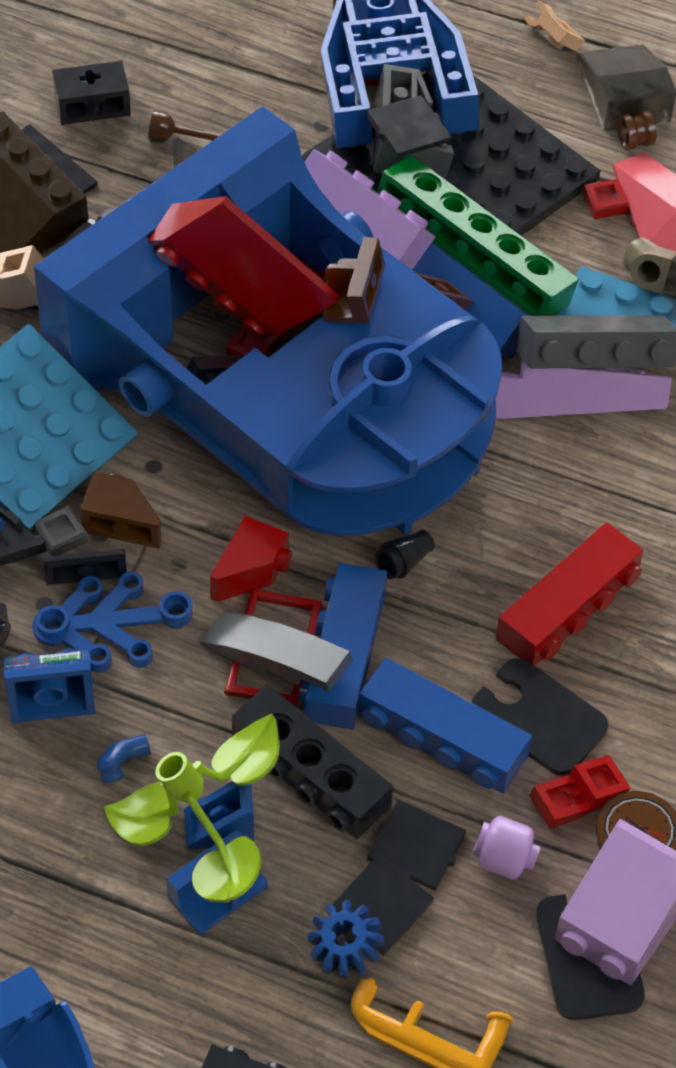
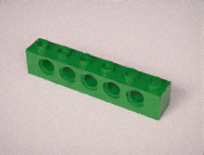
[377,155,579,316]

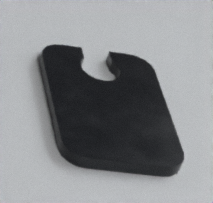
[472,658,608,775]
[536,894,645,1020]

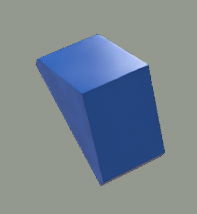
[184,781,254,849]

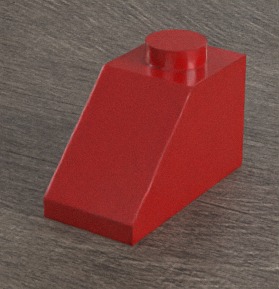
[210,516,293,602]

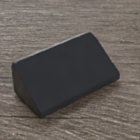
[43,549,127,585]

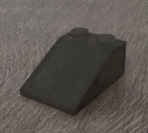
[576,44,676,131]

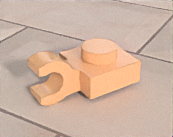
[525,1,585,52]

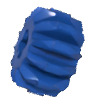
[307,900,384,979]

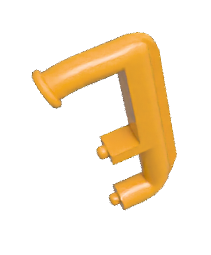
[351,977,513,1068]

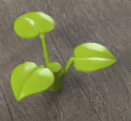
[104,714,280,903]

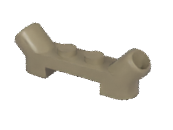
[623,238,676,294]

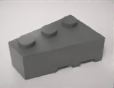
[373,64,454,180]

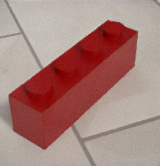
[496,522,643,666]

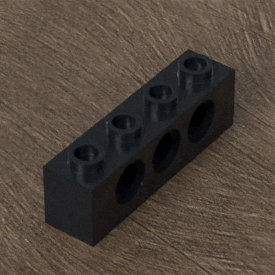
[232,684,393,840]

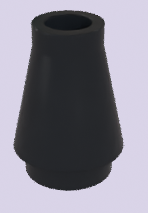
[375,530,435,579]

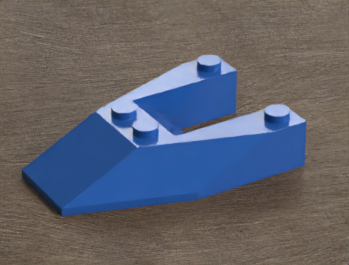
[320,0,479,148]

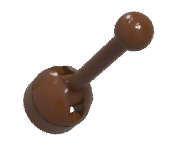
[148,111,220,141]

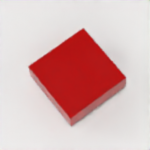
[583,179,629,219]

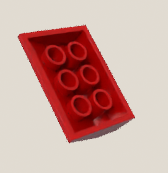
[148,196,341,338]

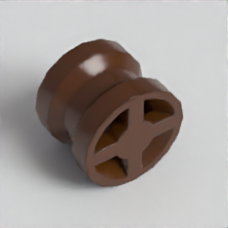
[617,110,657,150]

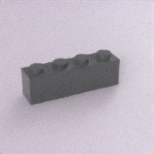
[516,315,676,369]

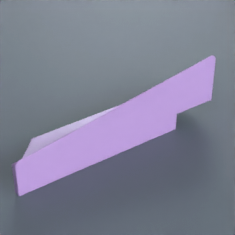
[495,358,672,419]

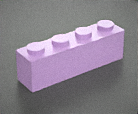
[305,149,435,270]

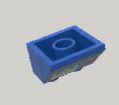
[4,649,96,723]

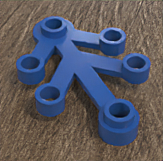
[32,572,193,673]

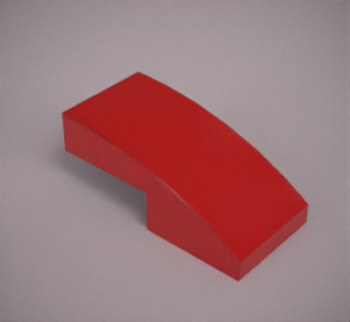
[529,755,631,829]

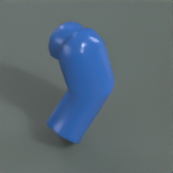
[97,734,151,783]

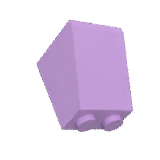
[554,819,676,986]

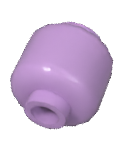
[473,816,540,880]

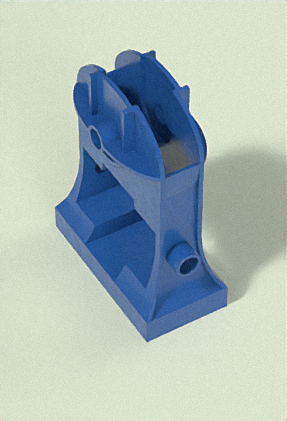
[34,106,502,536]

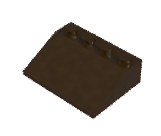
[0,111,89,254]

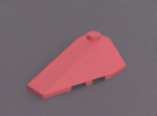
[613,152,676,251]

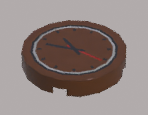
[596,791,676,851]

